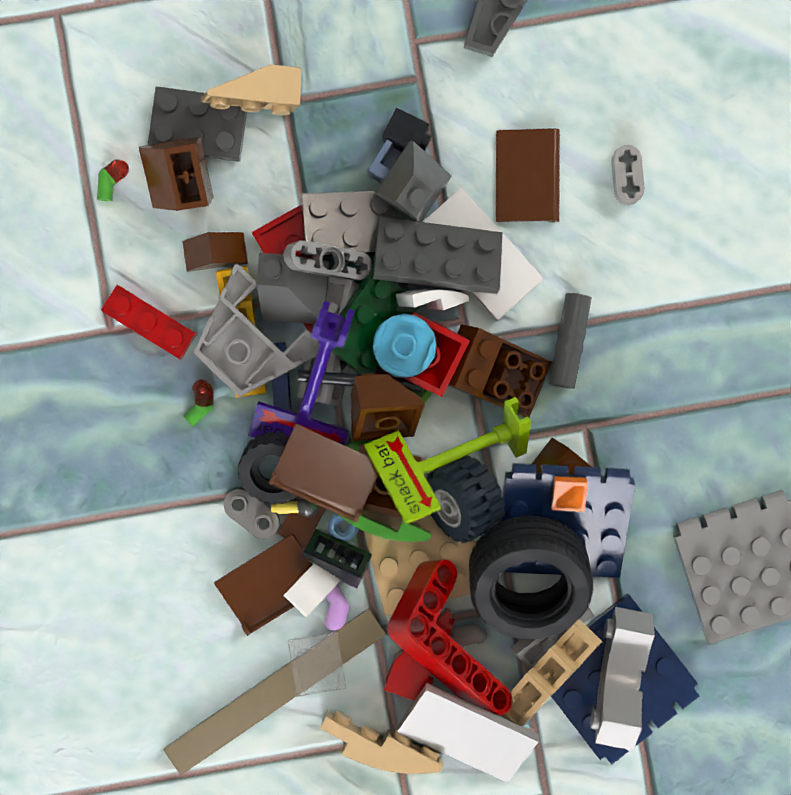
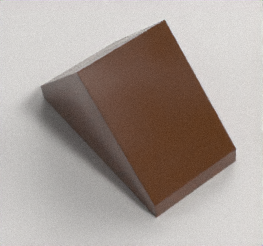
[182,232,248,272]

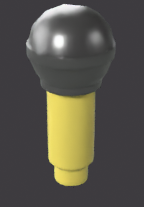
[271,498,319,517]

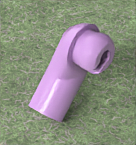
[325,585,349,631]

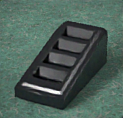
[302,529,372,588]

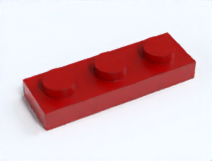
[100,285,197,360]

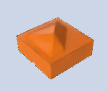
[551,476,588,512]

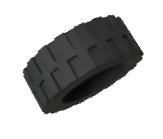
[238,432,296,504]

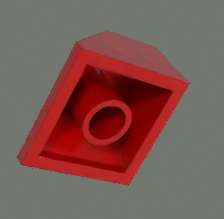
[402,312,470,397]

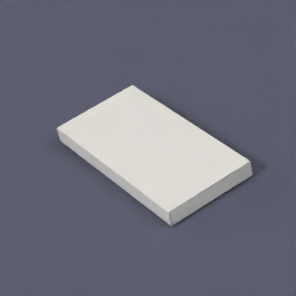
[423,187,544,321]

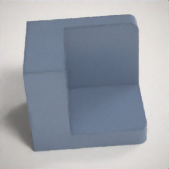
[368,139,402,184]

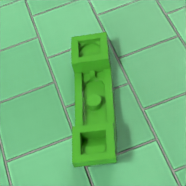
[339,514,432,542]

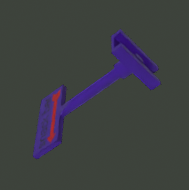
[248,301,355,445]

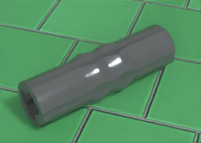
[549,293,592,389]

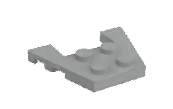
[193,263,320,397]

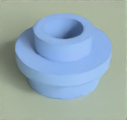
[328,513,359,542]

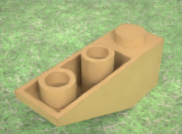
[201,64,301,116]

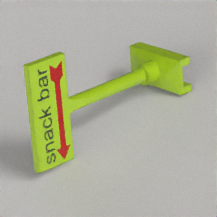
[364,397,531,524]

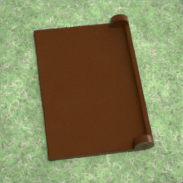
[496,128,560,222]
[269,424,378,523]
[214,534,313,636]

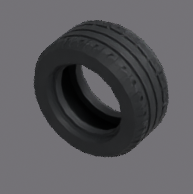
[469,515,593,640]

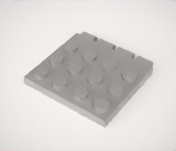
[673,490,791,644]

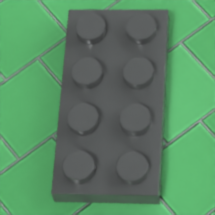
[373,217,503,294]

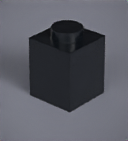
[382,108,432,152]

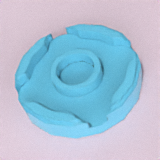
[373,314,437,378]

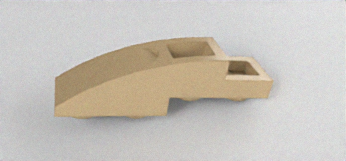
[320,710,443,774]

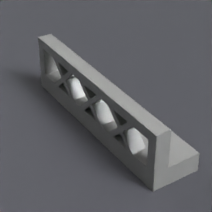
[297,277,360,407]

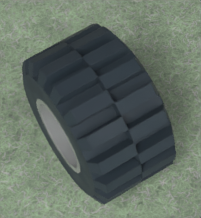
[426,455,505,543]

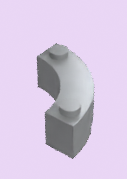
[590,607,655,750]

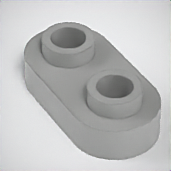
[223,489,280,539]

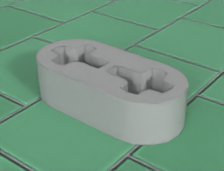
[611,145,645,206]

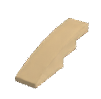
[500,619,602,727]

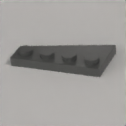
[464,0,528,57]

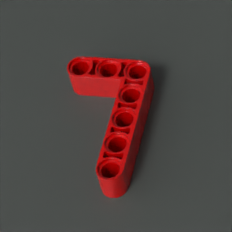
[388,559,512,715]

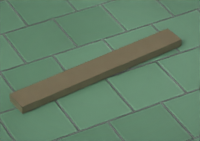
[163,608,387,775]

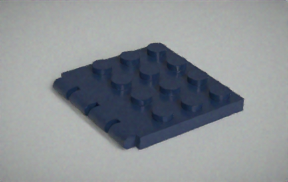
[502,463,635,578]
[551,593,700,765]

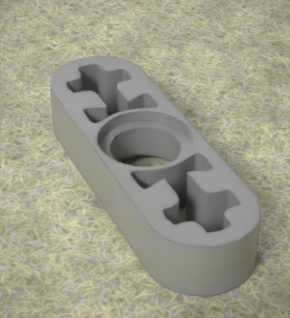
[284,241,372,281]

